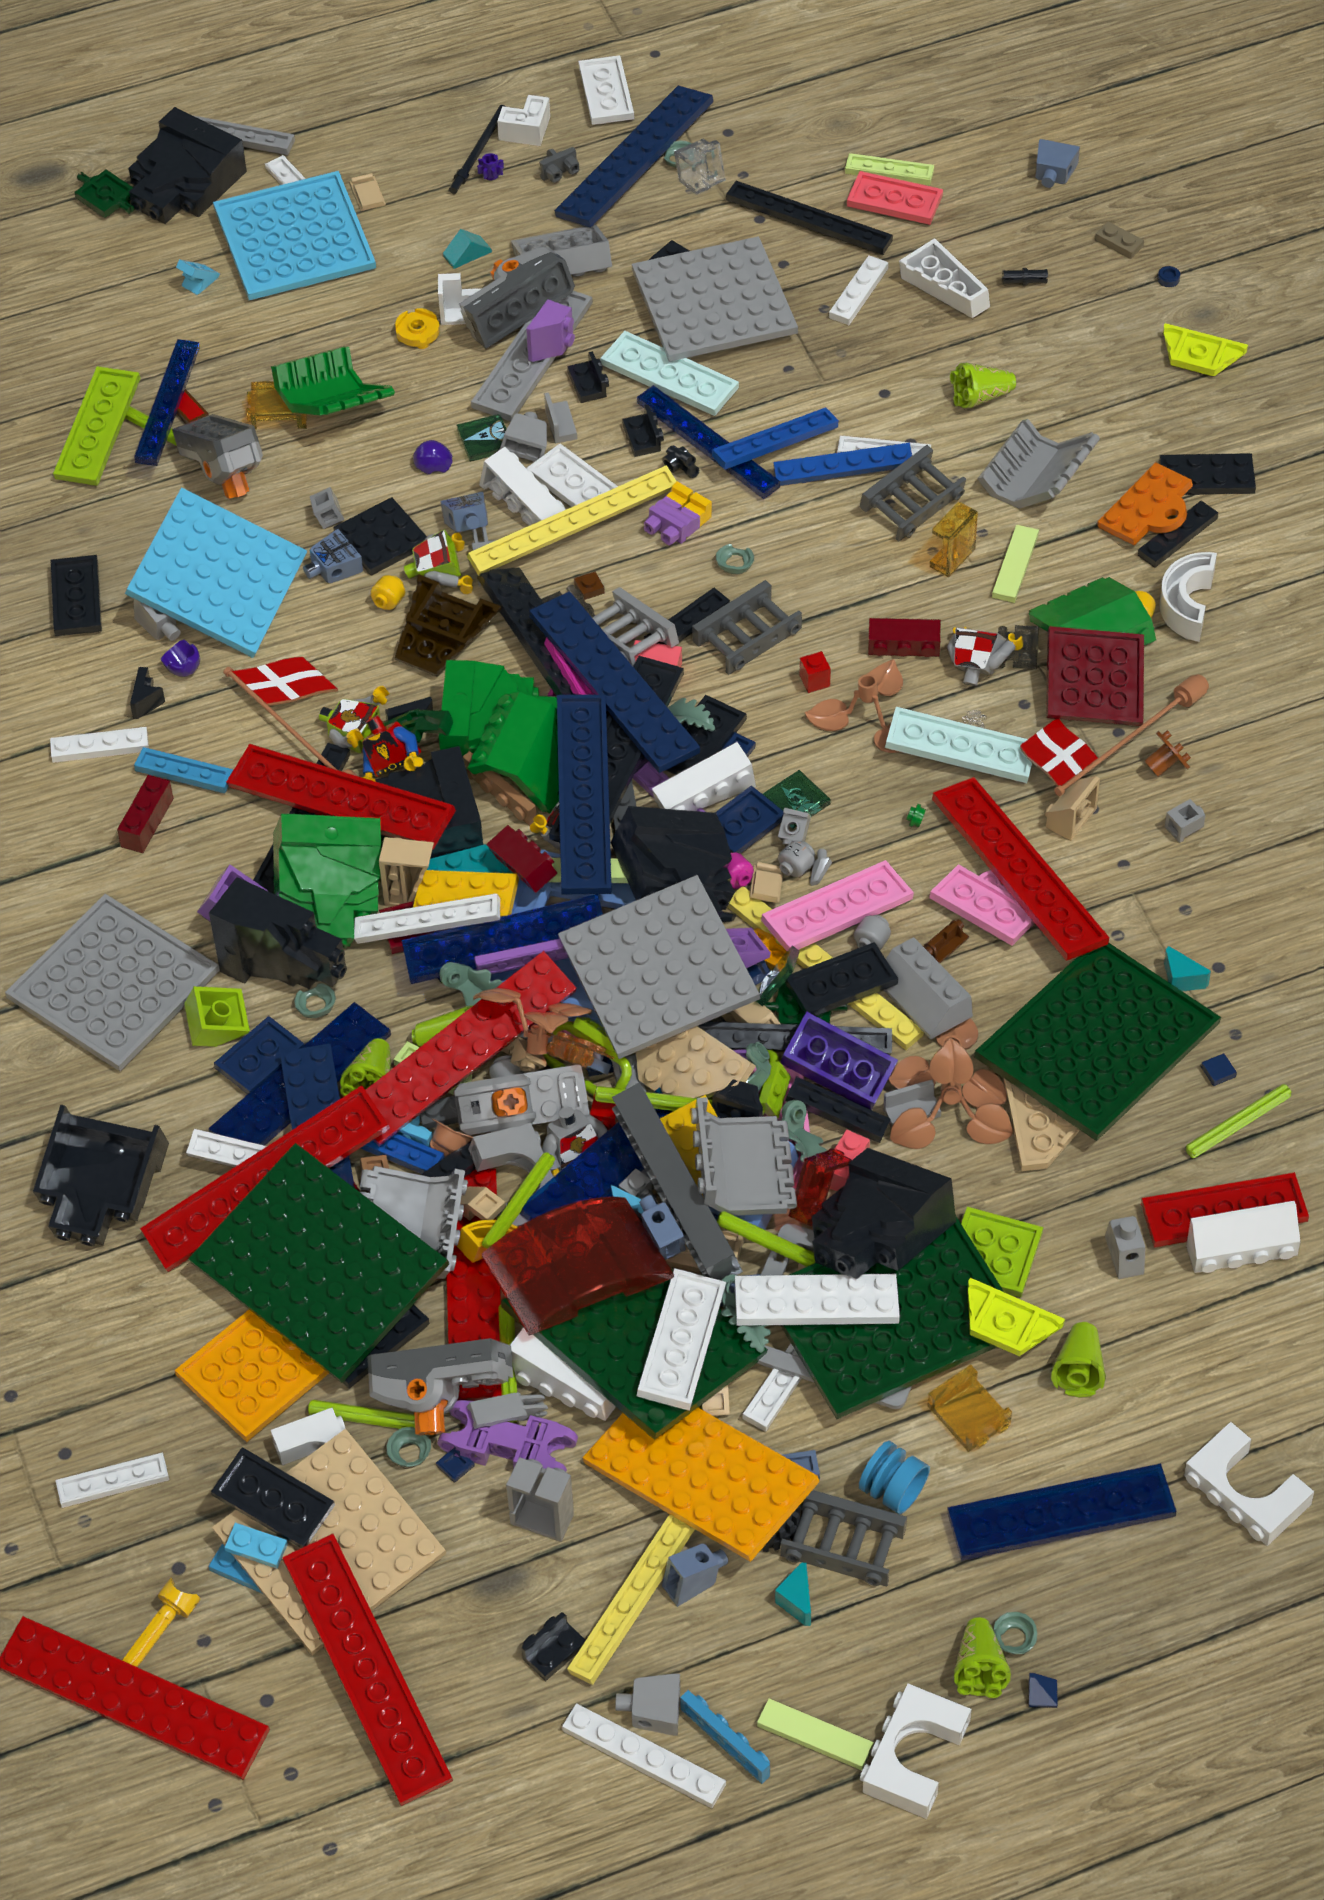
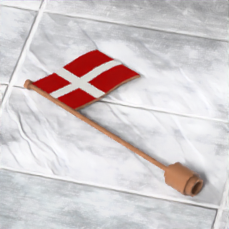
[223,657,358,776]
[1020,674,1209,796]

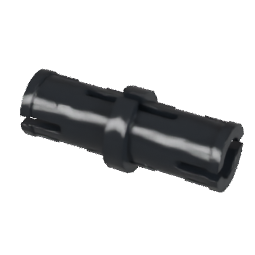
[1002,268,1048,286]

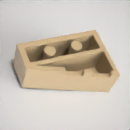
[379,837,434,907]

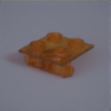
[546,1031,614,1067]

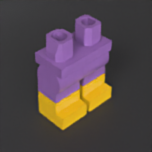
[644,481,712,546]

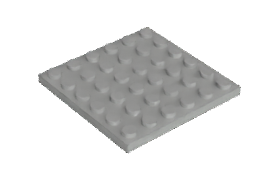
[632,236,798,362]
[558,875,760,1059]
[5,894,220,1071]

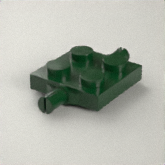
[74,169,134,218]
[761,983,847,1025]

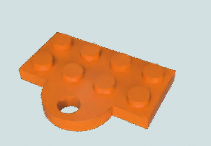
[1097,462,1193,546]

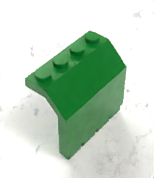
[271,346,395,416]
[1028,577,1156,646]
[468,692,559,814]

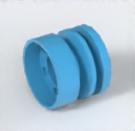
[859,1440,930,1515]

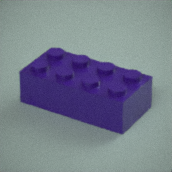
[780,1012,898,1110]

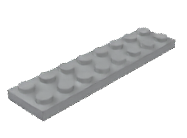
[471,291,593,421]

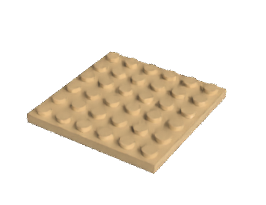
[212,1428,446,1655]

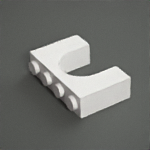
[271,1408,345,1465]
[1184,1422,1314,1546]
[860,1684,971,1819]

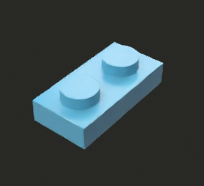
[225,1523,288,1569]

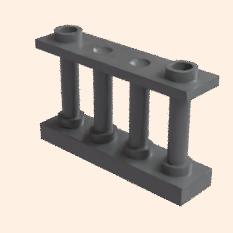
[859,445,966,542]
[692,580,802,675]
[781,1490,907,1587]

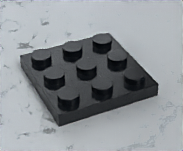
[333,497,427,576]

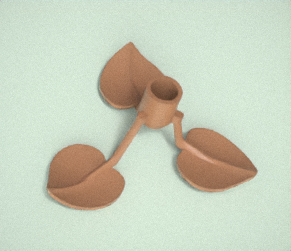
[805,659,903,753]
[473,988,592,1055]
[889,1018,1007,1108]
[890,1038,1013,1149]

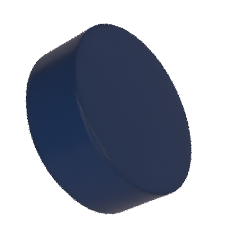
[1158,266,1180,287]

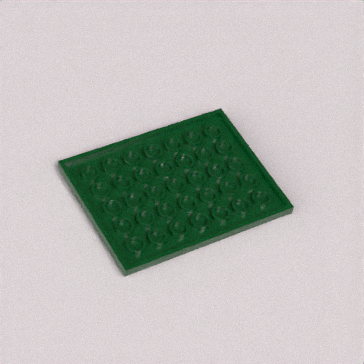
[974,943,1221,1141]
[188,1143,450,1383]
[780,1217,1005,1419]
[501,1221,768,1440]

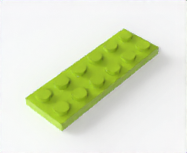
[53,366,141,486]

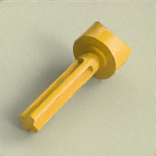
[122,1577,200,1667]

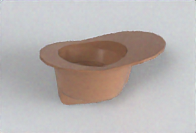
[430,1118,473,1156]

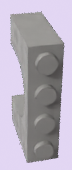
[468,1123,569,1233]

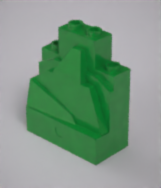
[439,660,557,757]
[273,814,381,949]

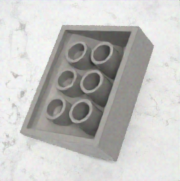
[511,224,612,276]

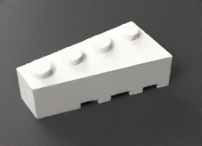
[899,238,990,318]
[479,447,566,526]
[652,742,756,811]
[510,1326,616,1421]

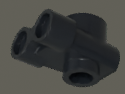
[663,445,700,478]

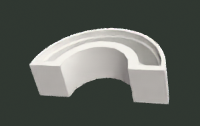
[1159,552,1217,642]

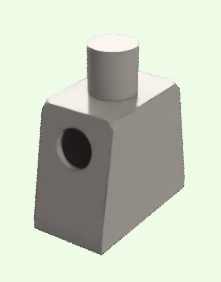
[500,412,547,461]
[134,599,181,641]
[1105,1216,1145,1279]
[616,1674,681,1736]

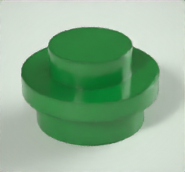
[906,803,926,827]

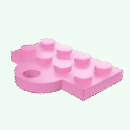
[929,864,1035,946]

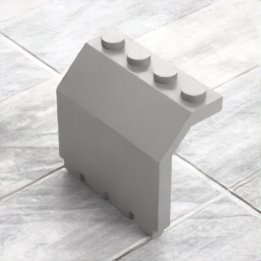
[977,419,1100,509]
[691,1097,797,1215]
[359,1166,468,1279]

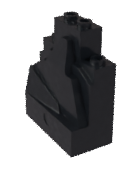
[128,107,247,224]
[375,746,483,859]
[610,806,735,917]
[209,877,347,990]
[33,1105,169,1246]
[812,1148,956,1279]

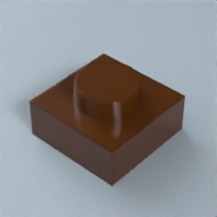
[574,571,605,601]

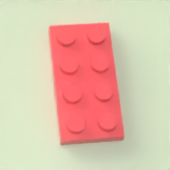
[847,171,943,225]

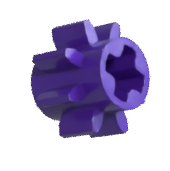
[477,153,504,180]

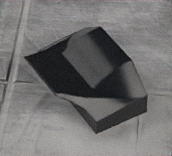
[712,1079,763,1118]

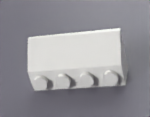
[1186,1201,1300,1273]

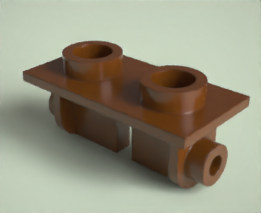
[923,919,969,963]

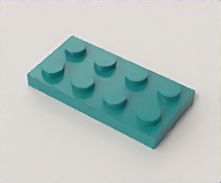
[427,844,512,873]

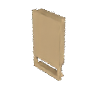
[350,173,386,211]
[750,862,783,903]

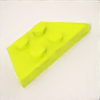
[1163,323,1248,376]
[968,1278,1065,1356]

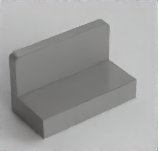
[544,392,577,444]
[883,1080,941,1128]

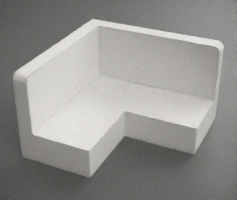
[497,95,550,146]
[438,273,482,325]

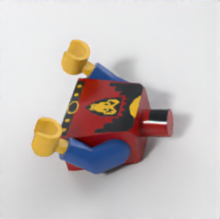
[362,715,423,781]

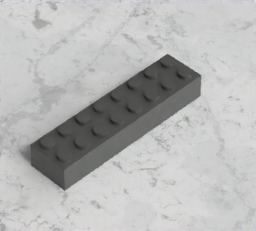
[612,1082,743,1280]

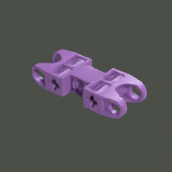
[437,1400,578,1471]

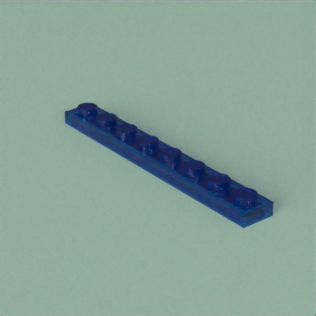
[134,339,200,466]
[637,385,780,499]

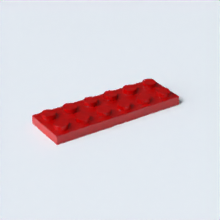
[1141,1172,1309,1248]

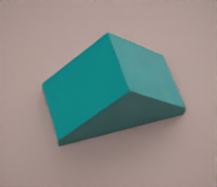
[443,228,492,269]
[1164,946,1211,991]
[775,1563,811,1626]

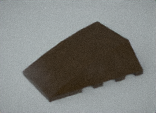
[395,574,502,676]

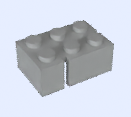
[506,1457,574,1542]

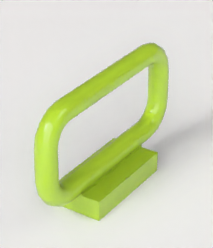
[543,1017,632,1096]
[759,1050,791,1118]

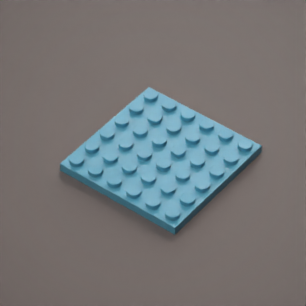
[213,171,376,300]
[125,487,307,658]

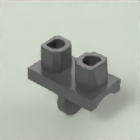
[539,147,580,183]

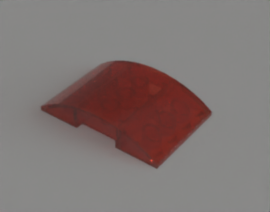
[482,1197,674,1336]

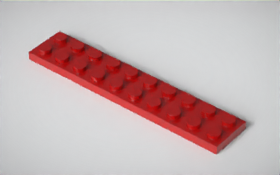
[226,744,456,850]
[932,777,1110,961]
[366,951,577,1146]
[140,1085,390,1272]
[447,1168,502,1401]
[282,1533,453,1806]
[0,1616,270,1780]

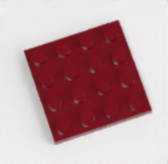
[1046,626,1144,726]

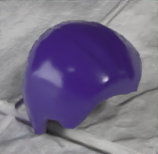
[413,440,453,474]
[161,640,201,677]

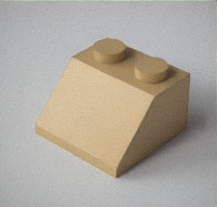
[1045,776,1100,841]

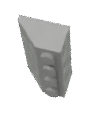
[884,937,973,1040]

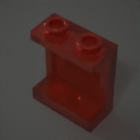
[788,1149,852,1227]

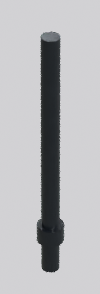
[449,105,506,194]

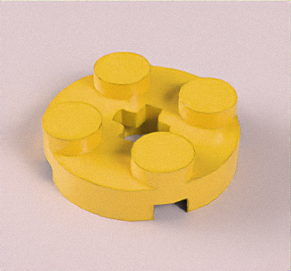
[395,308,440,349]

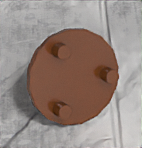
[1144,730,1191,777]

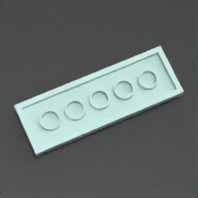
[600,331,739,416]
[885,707,1032,783]

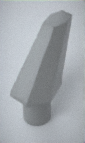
[810,849,832,886]

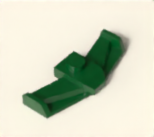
[371,709,453,743]

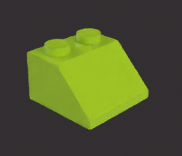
[184,986,250,1047]

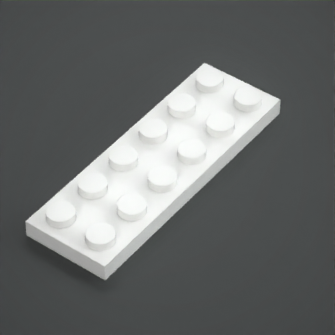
[636,1268,726,1411]
[735,1274,899,1326]

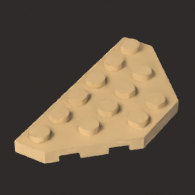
[636,1026,756,1098]
[1003,1077,1080,1171]

